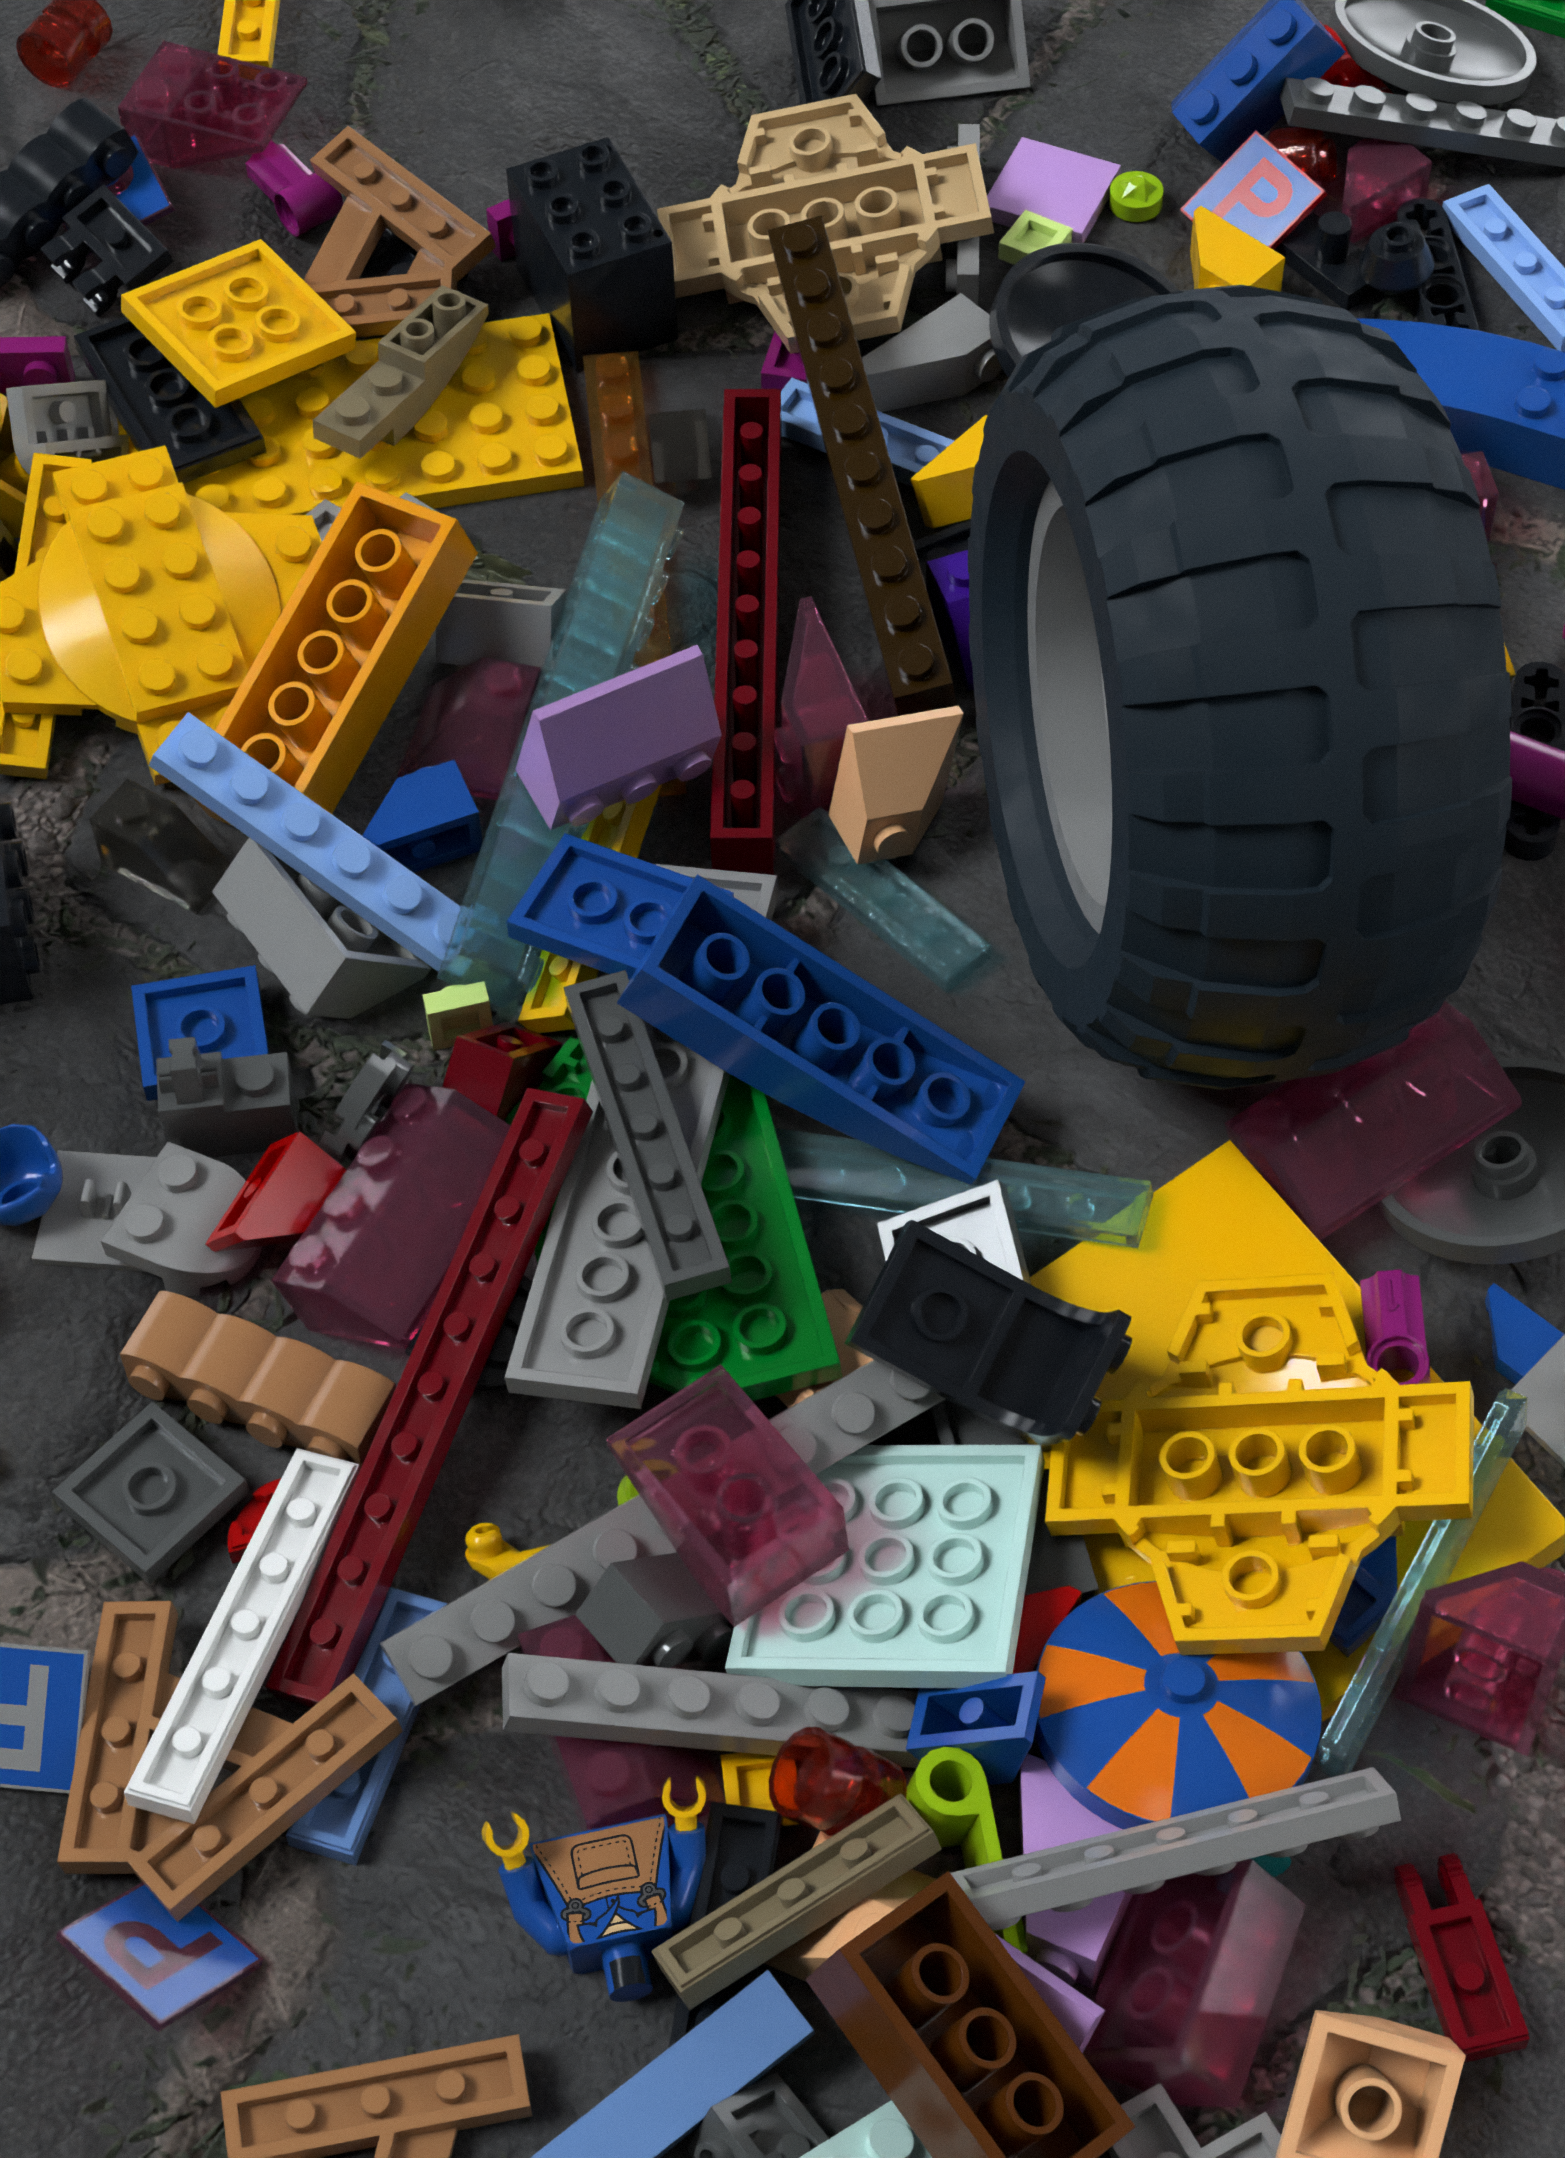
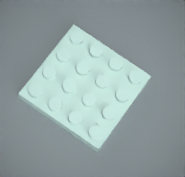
[725,1445,1045,1689]

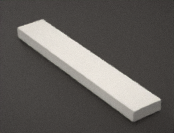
[124,1448,360,1824]

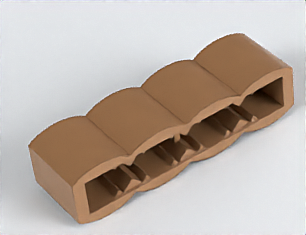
[120,1291,396,1469]

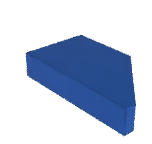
[1485,1283,1564,1385]
[1329,1536,1398,1658]

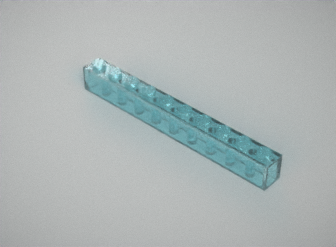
[437,471,685,1009]

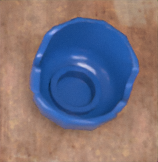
[0,1124,63,1226]

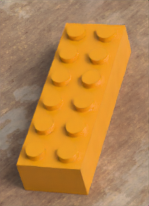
[191,482,478,827]

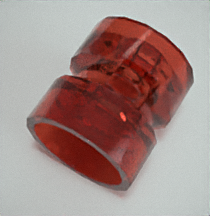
[16,0,113,88]
[769,1727,907,1837]

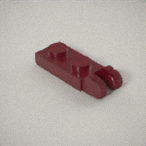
[1394,1853,1530,2063]

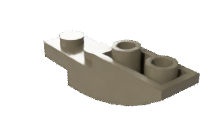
[313,285,488,459]

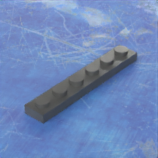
[1279,77,1565,167]
[564,970,732,1301]

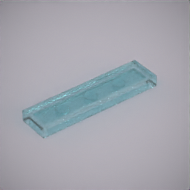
[776,806,992,993]

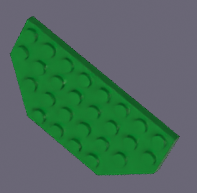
[505,1037,843,1411]

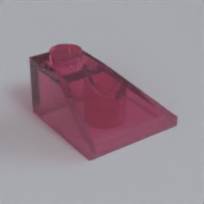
[397,657,545,803]

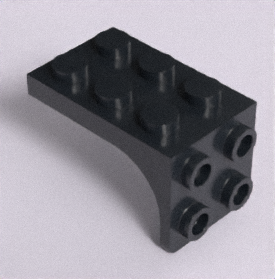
[844,1220,1132,1447]

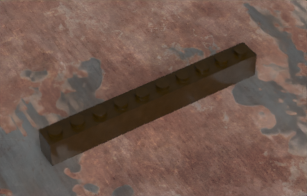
[767,215,957,716]

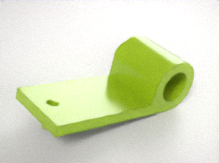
[903,1747,1028,1954]

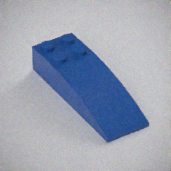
[1357,318,1565,490]
[617,874,1026,1185]

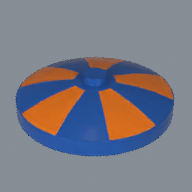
[1035,1581,1322,1829]

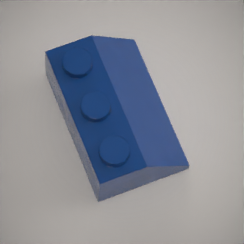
[1171,0,1346,164]

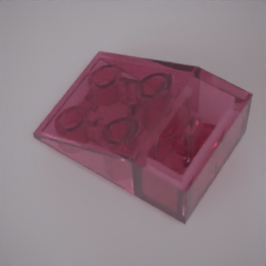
[118,41,308,169]

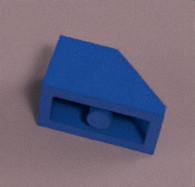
[362,760,484,873]
[906,1671,1046,1785]

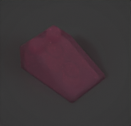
[774,596,868,823]
[606,1364,849,1627]

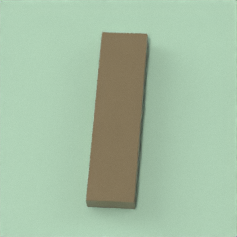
[651,1794,942,2010]

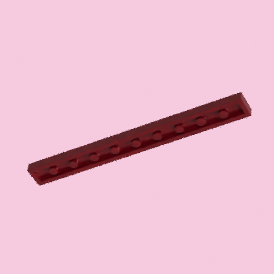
[265,1088,593,1707]

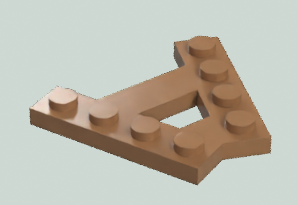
[304,126,496,338]
[57,1601,403,1922]
[220,2034,532,2158]

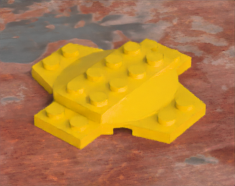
[0,445,322,786]
[1045,1273,1474,1655]

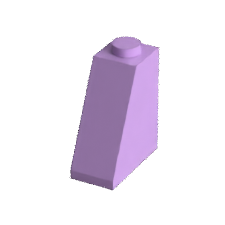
[1018,1753,1133,1989]

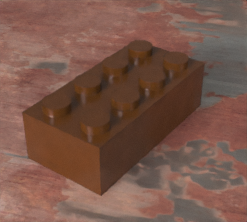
[805,1871,1136,2158]

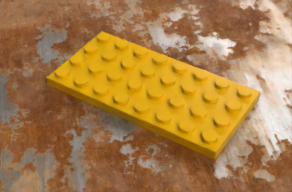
[117,313,584,515]

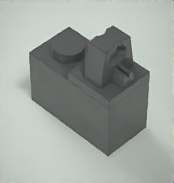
[156,1037,299,1157]

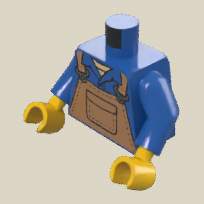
[482,1775,706,2002]

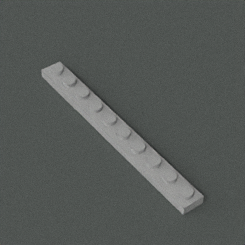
[379,1360,945,1706]

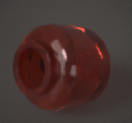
[1267,127,1337,190]

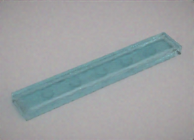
[775,1128,1154,1248]
[1318,1388,1528,1777]

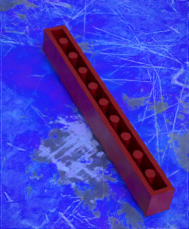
[710,389,782,875]

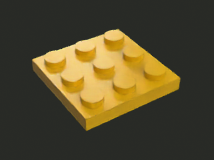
[121,239,356,408]

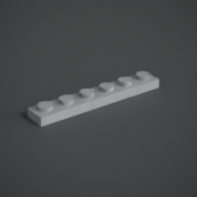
[502,1653,920,1768]
[951,1767,1401,1930]

